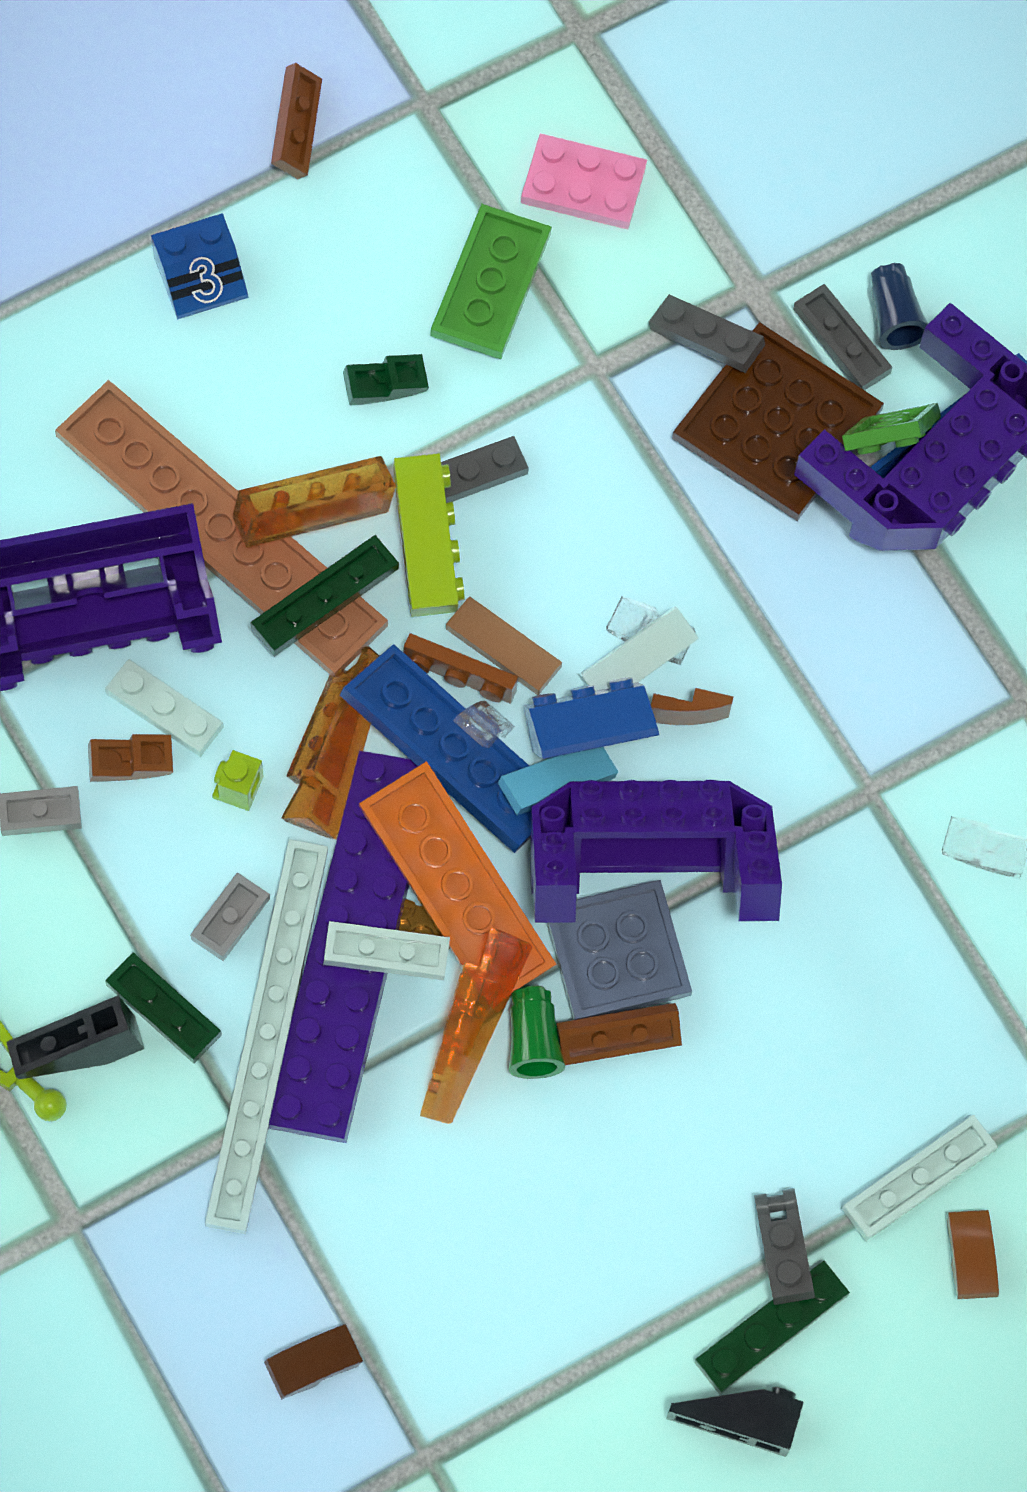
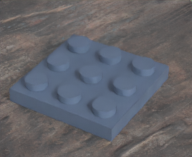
[547,880,692,1020]

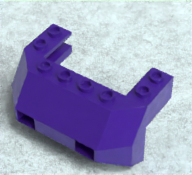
[0,503,222,691]

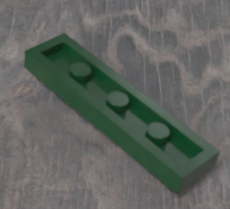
[250,534,399,657]
[694,1260,850,1395]

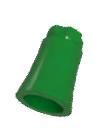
[509,986,566,1079]

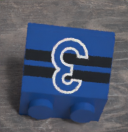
[151,213,249,320]

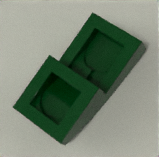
[343,354,429,406]

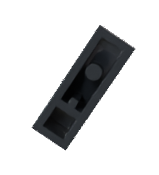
[6,995,145,1080]
[666,1387,804,1457]

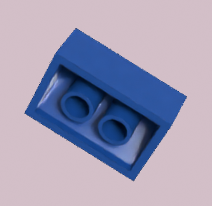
[524,677,659,759]

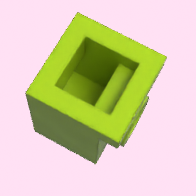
[212,750,264,811]

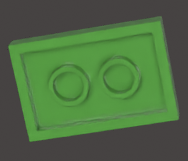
[842,402,941,455]

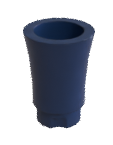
[871,262,929,350]

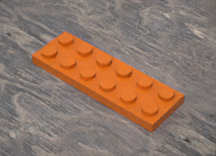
[358,761,556,1008]

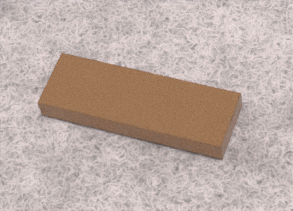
[446,596,562,695]

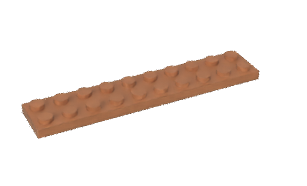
[55,379,388,679]

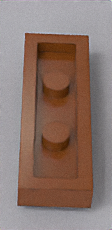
[271,62,322,179]
[404,633,518,704]
[556,1003,682,1065]

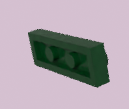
[105,952,222,1064]

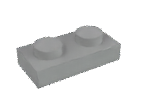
[0,786,82,836]
[190,872,270,962]

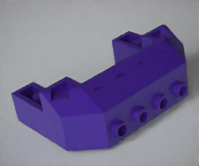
[794,302,1027,551]
[531,780,782,923]

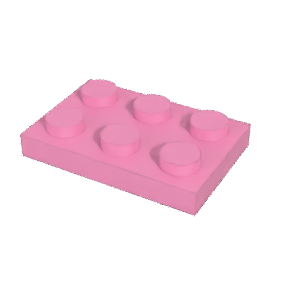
[521,133,647,230]

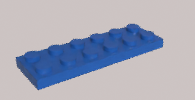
[340,644,532,853]

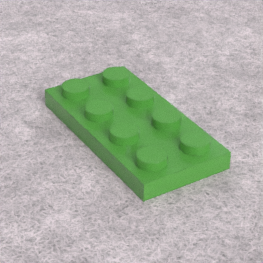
[430,203,552,360]

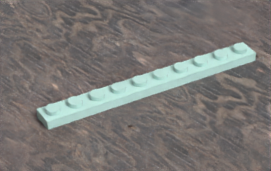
[205,839,328,1235]

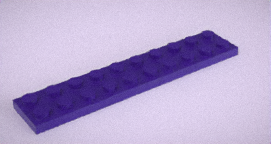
[269,750,418,1143]

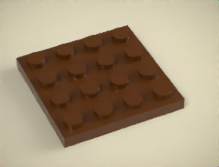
[672,322,884,521]

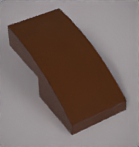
[264,1324,363,1400]

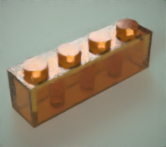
[232,456,396,548]

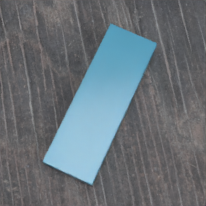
[498,747,618,815]

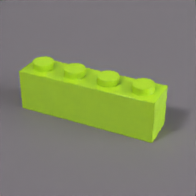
[393,453,465,617]

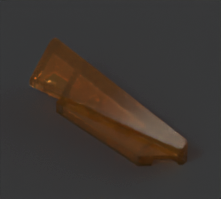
[281,646,380,839]
[419,928,532,1124]

